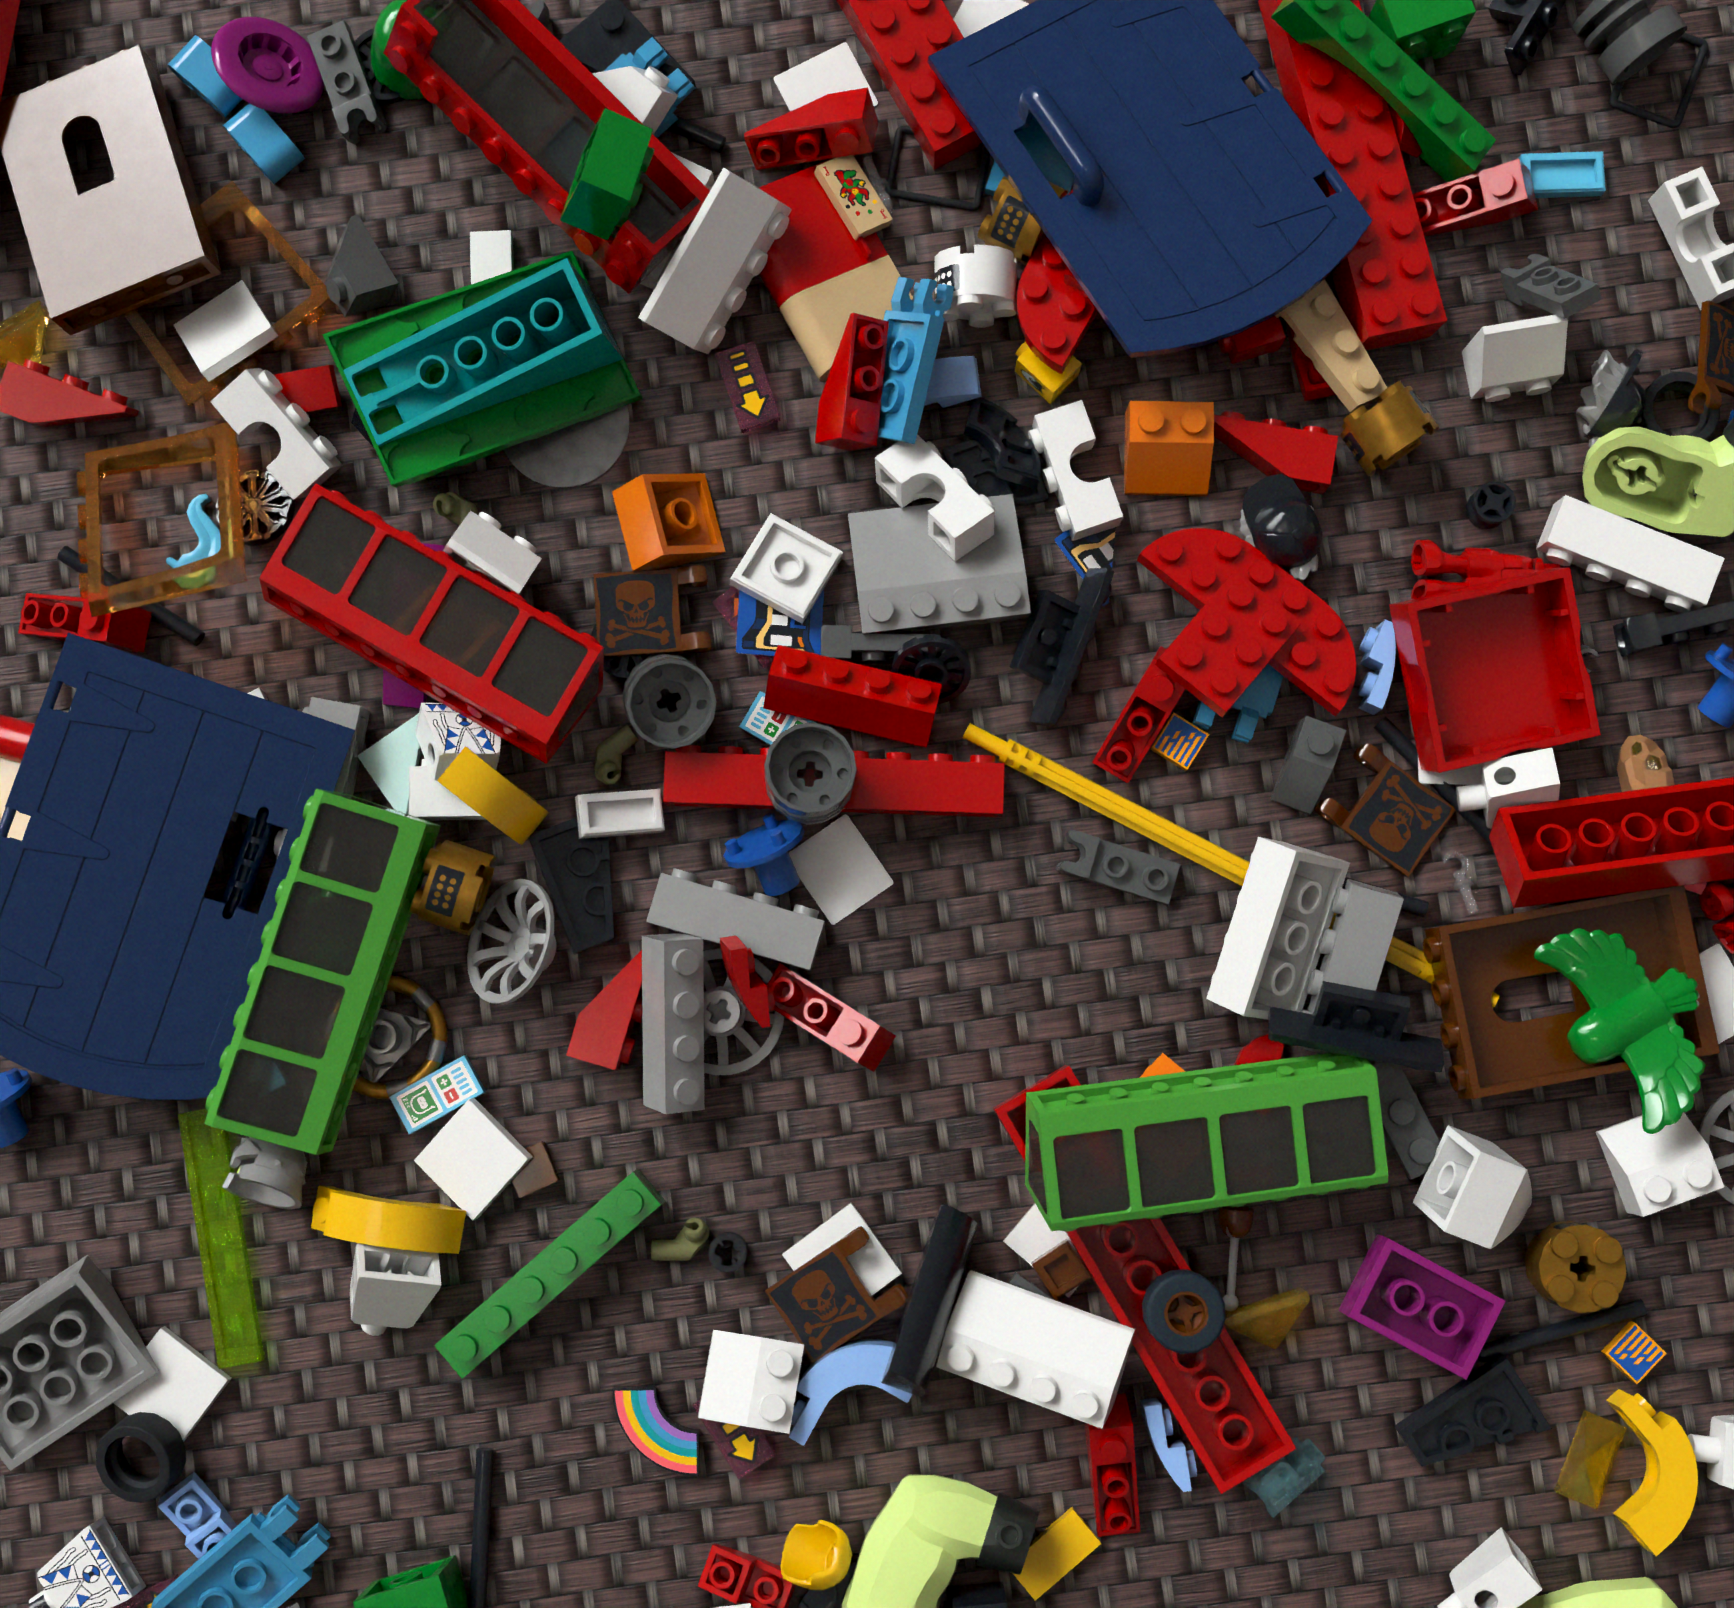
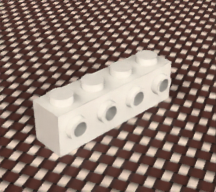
[1536,495,1725,613]

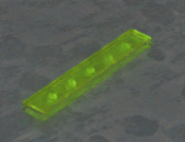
[178,1109,265,1369]

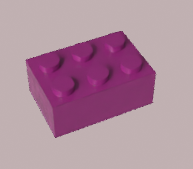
[1338,1234,1506,1380]

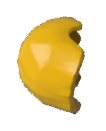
[780,1520,852,1590]

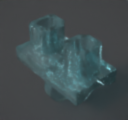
[1243,1437,1325,1518]

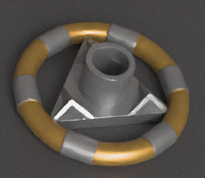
[324,975,448,1099]

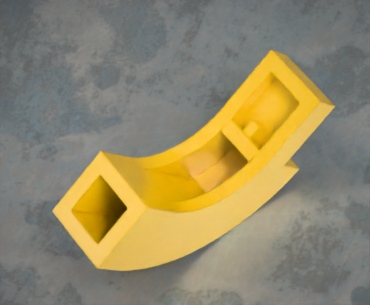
[437,746,549,845]
[311,1186,466,1254]
[1606,1389,1698,1557]

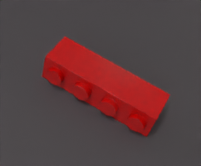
[763,645,942,748]

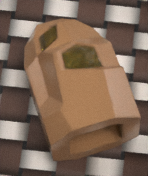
[1617,735,1675,792]

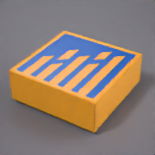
[1150,713,1209,771]
[1601,1321,1667,1384]

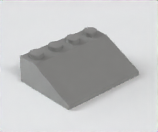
[848,494,1031,634]
[0,1255,158,1471]

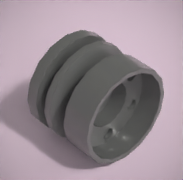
[1572,0,1687,85]
[622,654,717,749]
[764,722,857,825]

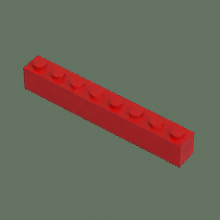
[663,745,1005,818]

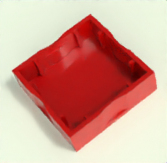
[1389,567,1601,773]

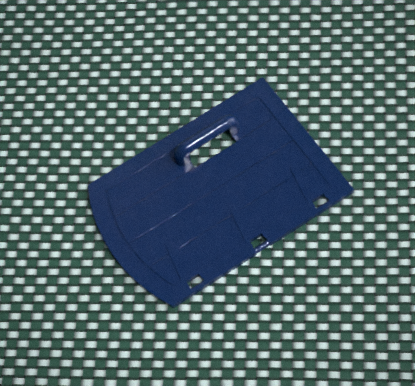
[928,0,1372,358]
[0,633,355,1100]

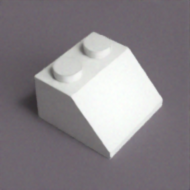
[1462,315,1568,402]
[443,510,542,594]
[1596,1112,1724,1217]
[698,1330,804,1434]

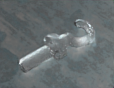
[862,156,894,216]
[1443,851,1479,915]

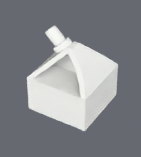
[1413,1125,1532,1249]

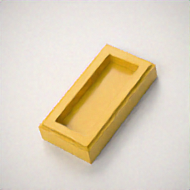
[1013,1507,1101,1601]

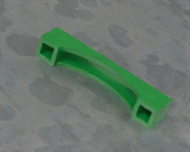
[1271,0,1496,182]
[434,1169,666,1379]

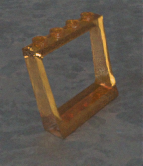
[124,181,331,406]
[77,422,247,617]

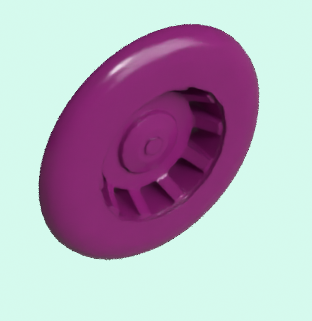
[211,17,325,113]

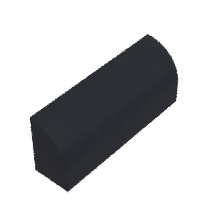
[881,1203,978,1398]

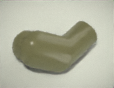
[433,492,478,526]
[594,724,639,785]
[651,1217,709,1261]

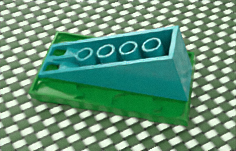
[322,251,643,488]

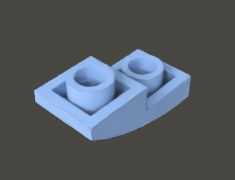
[924,356,982,408]
[1358,619,1396,715]
[1140,1398,1197,1492]
[158,1472,237,1559]

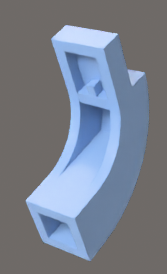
[789,1339,912,1446]

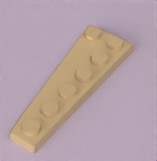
[1275,279,1387,413]

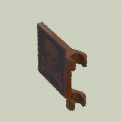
[1688,300,1734,414]
[593,565,712,657]
[1315,743,1456,877]
[765,1226,908,1363]

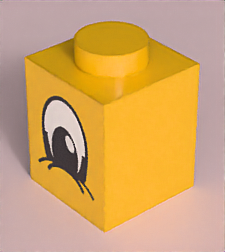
[1015,342,1082,404]

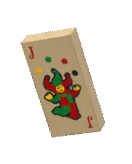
[814,155,893,241]

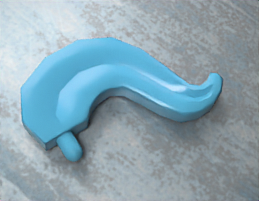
[166,493,228,586]

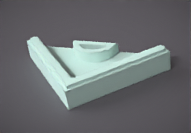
[358,713,421,815]

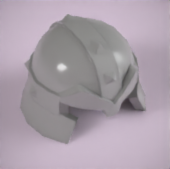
[222,1137,307,1209]

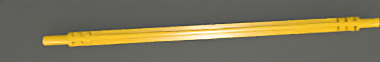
[962,723,1499,1008]

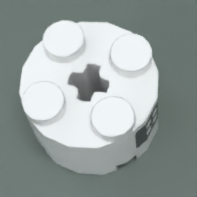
[935,245,1017,328]

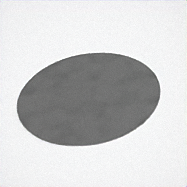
[504,405,629,487]

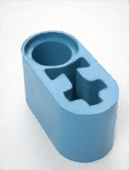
[167,35,242,118]
[223,103,305,185]

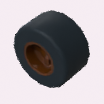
[1142,1269,1226,1354]

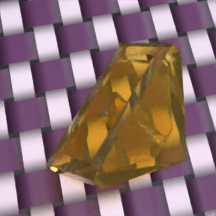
[0,299,48,368]
[1224,1287,1310,1350]
[1554,1410,1627,1509]

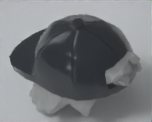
[1576,349,1647,448]
[1240,474,1323,580]

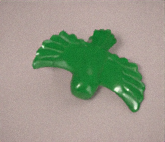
[1534,928,1706,1134]

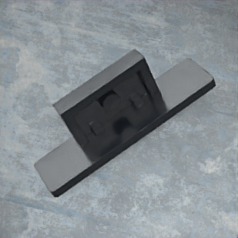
[1488,0,1566,75]
[1010,568,1114,727]
[1268,981,1444,1073]

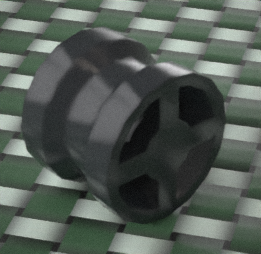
[1466,481,1516,529]

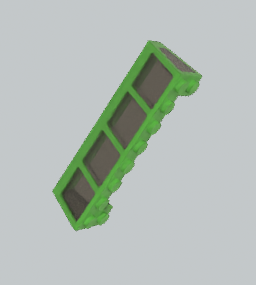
[204,788,441,1155]
[1025,1053,1389,1231]

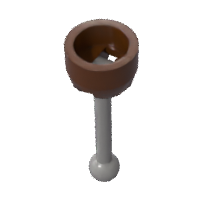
[1218,1206,1254,1311]

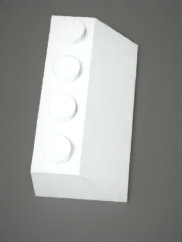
[638,167,792,354]
[1206,837,1350,1020]
[936,1270,1135,1429]

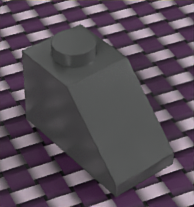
[325,215,399,317]
[1270,716,1347,815]

